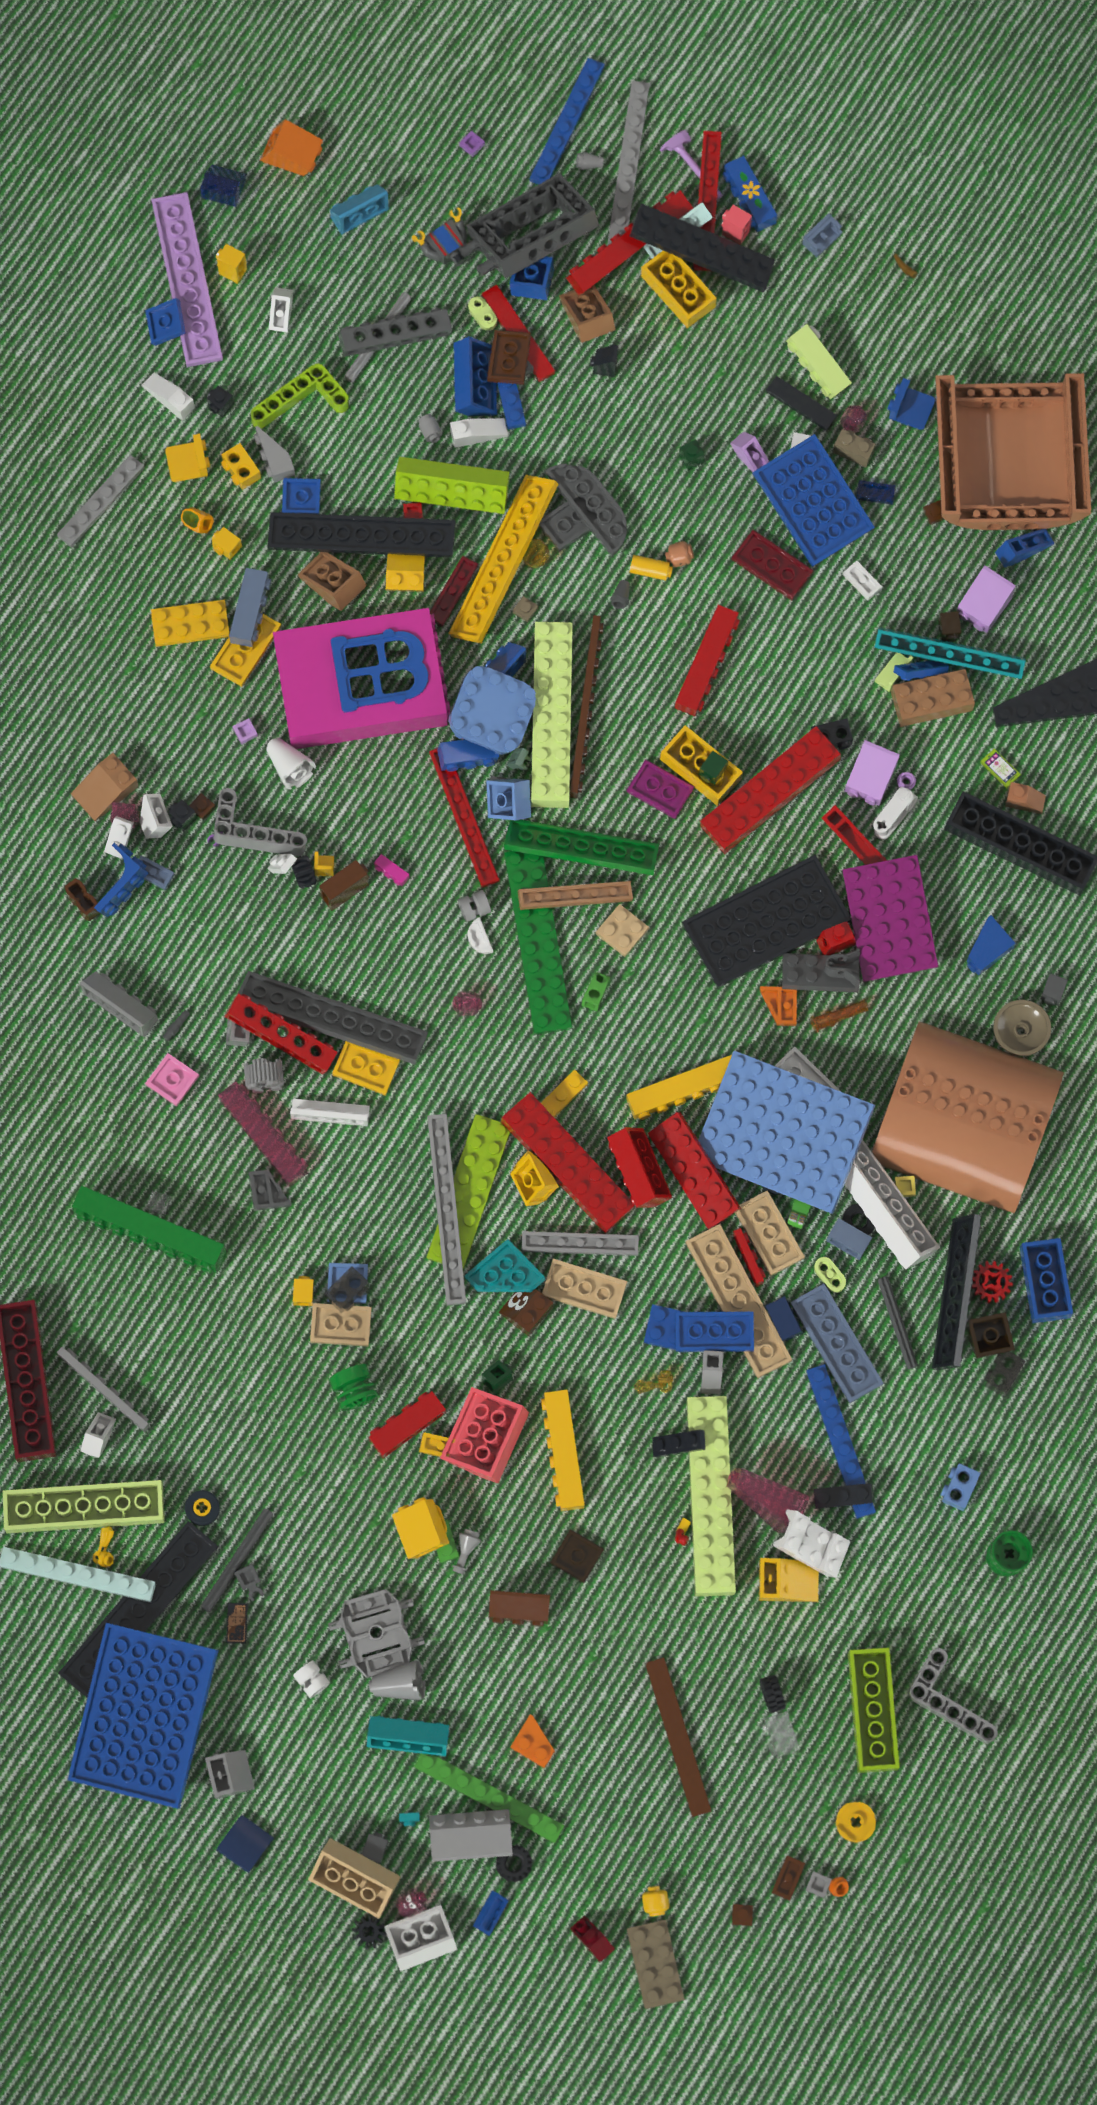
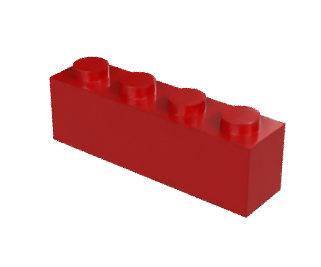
[369,1391,446,1459]

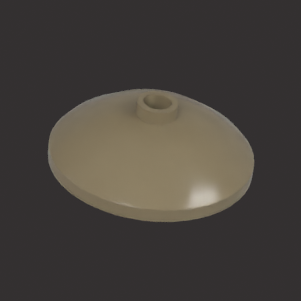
[993,1000,1051,1056]

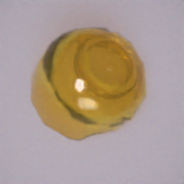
[523,539,550,569]

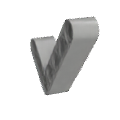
[213,788,307,856]
[909,1648,998,1744]

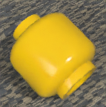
[642,1886,669,1916]

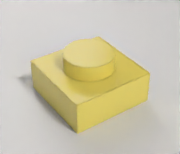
[895,1176,916,1197]

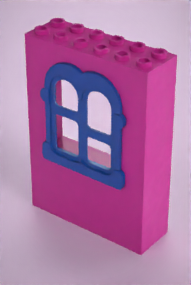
[273,608,450,749]

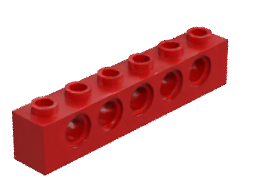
[224,993,337,1075]

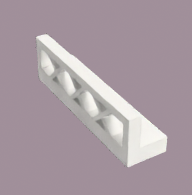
[290,1099,370,1126]

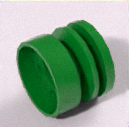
[329,1364,379,1411]
[986,1530,1033,1577]

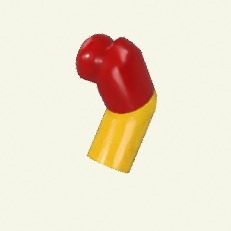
[675,1518,691,1546]

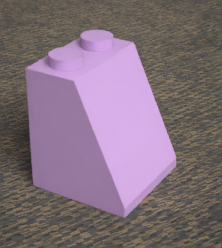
[957,565,1016,633]
[845,740,900,806]

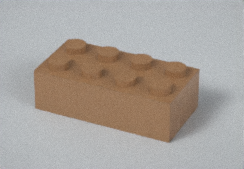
[891,669,975,727]

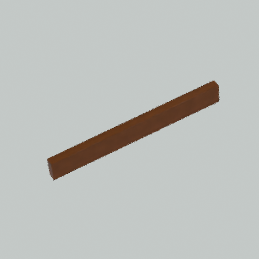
[645,1658,711,1818]

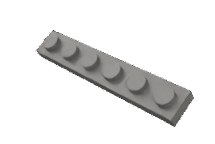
[57,455,145,548]
[522,1231,639,1256]
[57,1347,150,1433]

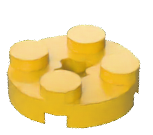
[835,1802,876,1843]

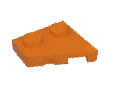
[760,986,797,1026]
[510,1714,555,1768]

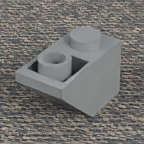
[701,1351,723,1395]

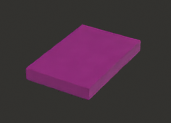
[627,759,694,819]

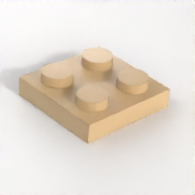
[596,904,649,957]

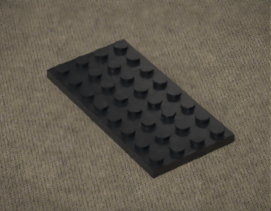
[681,855,852,989]

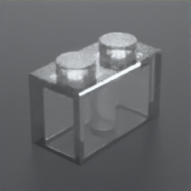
[762,1712,800,1759]

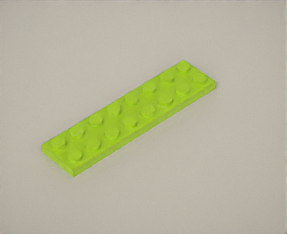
[427,1114,510,1270]

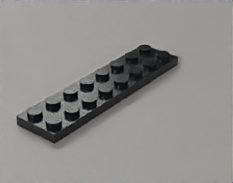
[629,203,775,293]
[932,1214,981,1370]

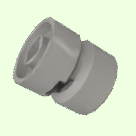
[457,890,491,922]

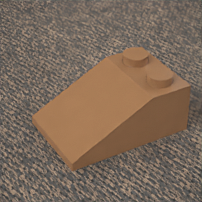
[559,285,615,343]
[298,552,366,611]
[71,753,139,822]

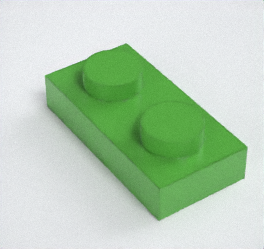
[436,1519,459,1564]

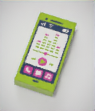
[980,749,1021,788]

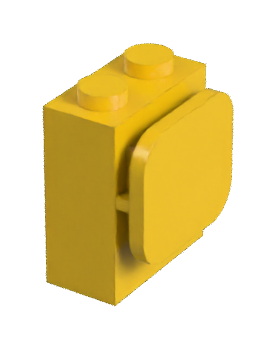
[392,1497,449,1559]

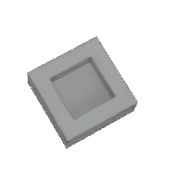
[805,1871,832,1899]

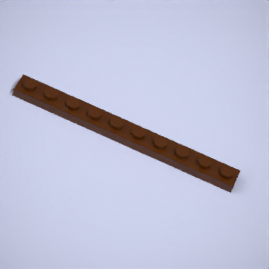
[570,615,604,799]

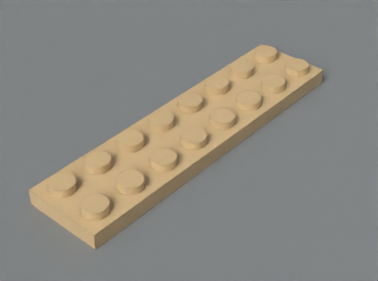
[685,1224,792,1379]

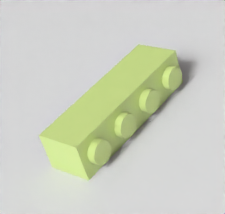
[786,324,852,399]

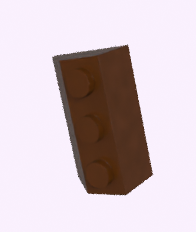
[489,1590,550,1627]

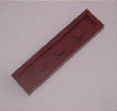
[430,555,479,627]

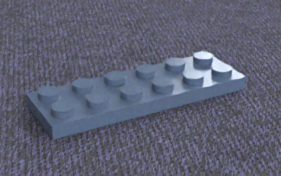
[790,1284,884,1404]

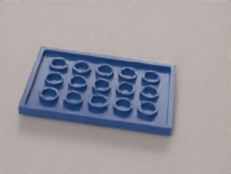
[752,434,875,567]

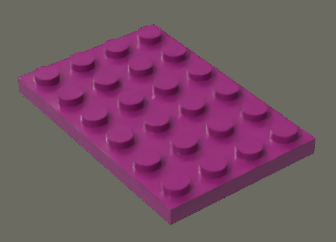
[842,855,939,982]

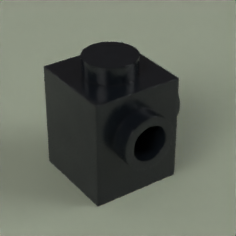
[207,385,234,418]
[169,799,197,831]

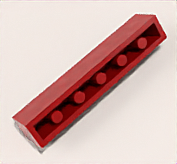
[675,605,740,717]

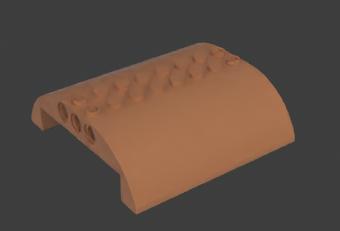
[935,373,1091,530]
[872,1021,1064,1213]

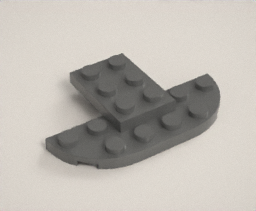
[539,464,627,557]

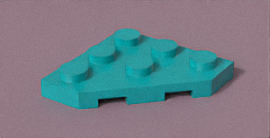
[464,1239,546,1292]

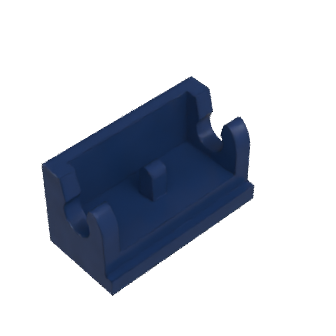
[766,1296,803,1341]

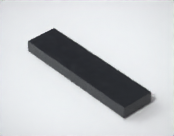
[766,376,837,432]

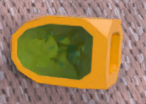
[181,507,214,533]

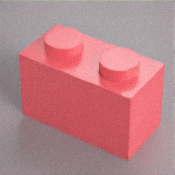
[721,205,752,245]

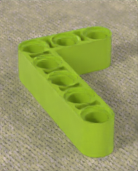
[251,364,349,428]

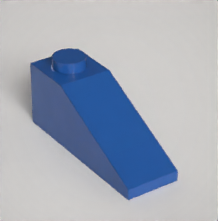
[995,529,1054,567]

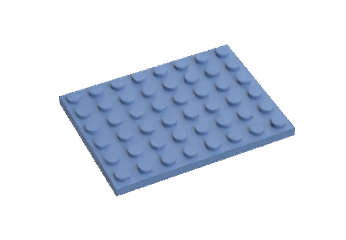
[698,1051,876,1214]

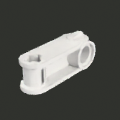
[873,786,918,839]

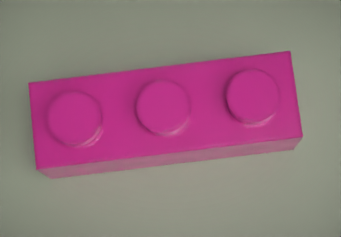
[374,854,410,887]

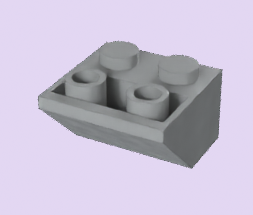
[205,1750,255,1800]

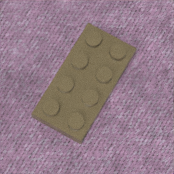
[627,1920,684,2009]

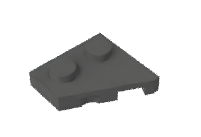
[248,1170,292,1211]

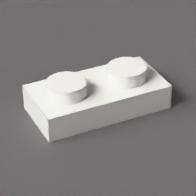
[843,561,882,600]
[104,816,134,859]
[267,854,297,874]

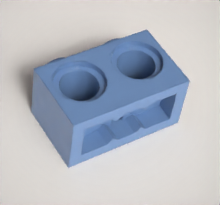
[941,1463,980,1511]

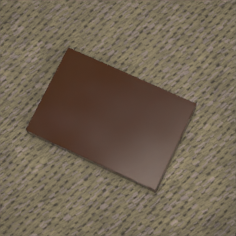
[487,330,531,385]

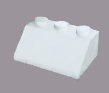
[384,1905,457,1971]

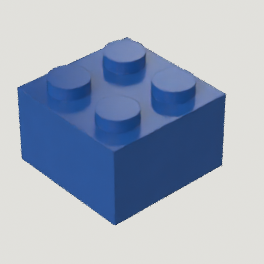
[510,256,554,300]

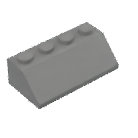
[80,971,158,1037]
[429,1809,513,1862]

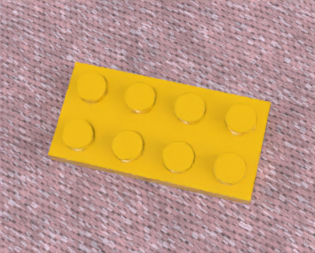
[151,600,230,647]
[210,614,282,687]

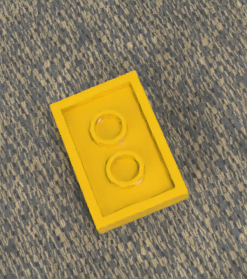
[332,1041,400,1096]

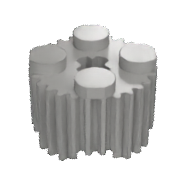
[244,1058,284,1093]

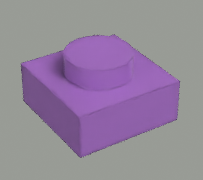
[459,131,485,157]

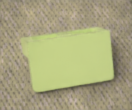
[875,653,914,692]

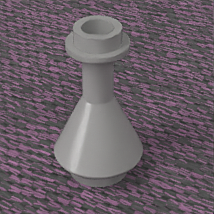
[452,1529,481,1575]

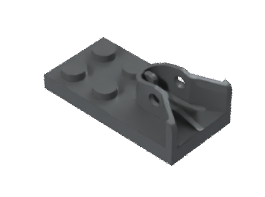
[782,948,860,993]

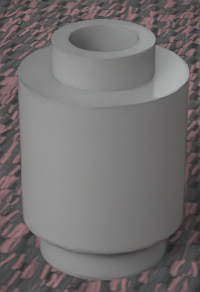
[418,414,443,443]

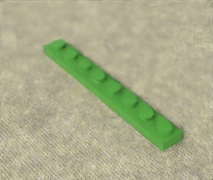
[414,1754,564,1844]

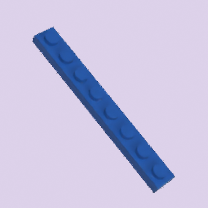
[530,58,605,185]
[806,1364,876,1519]

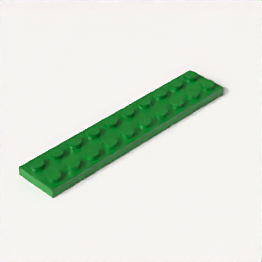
[504,851,572,1035]

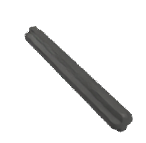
[878,1277,917,1369]

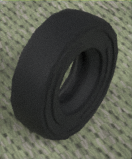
[842,1203,875,1235]

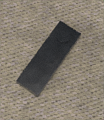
[652,1430,705,1458]
[813,1483,874,1509]

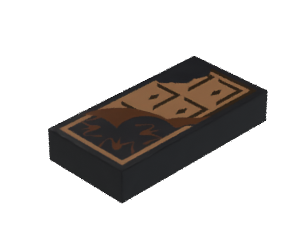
[226,1603,248,1644]

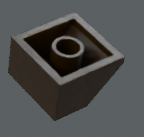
[966,1312,1015,1358]

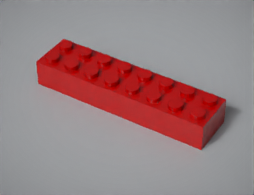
[700,726,841,854]
[501,1092,635,1234]

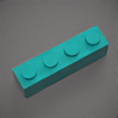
[367,1716,450,1756]

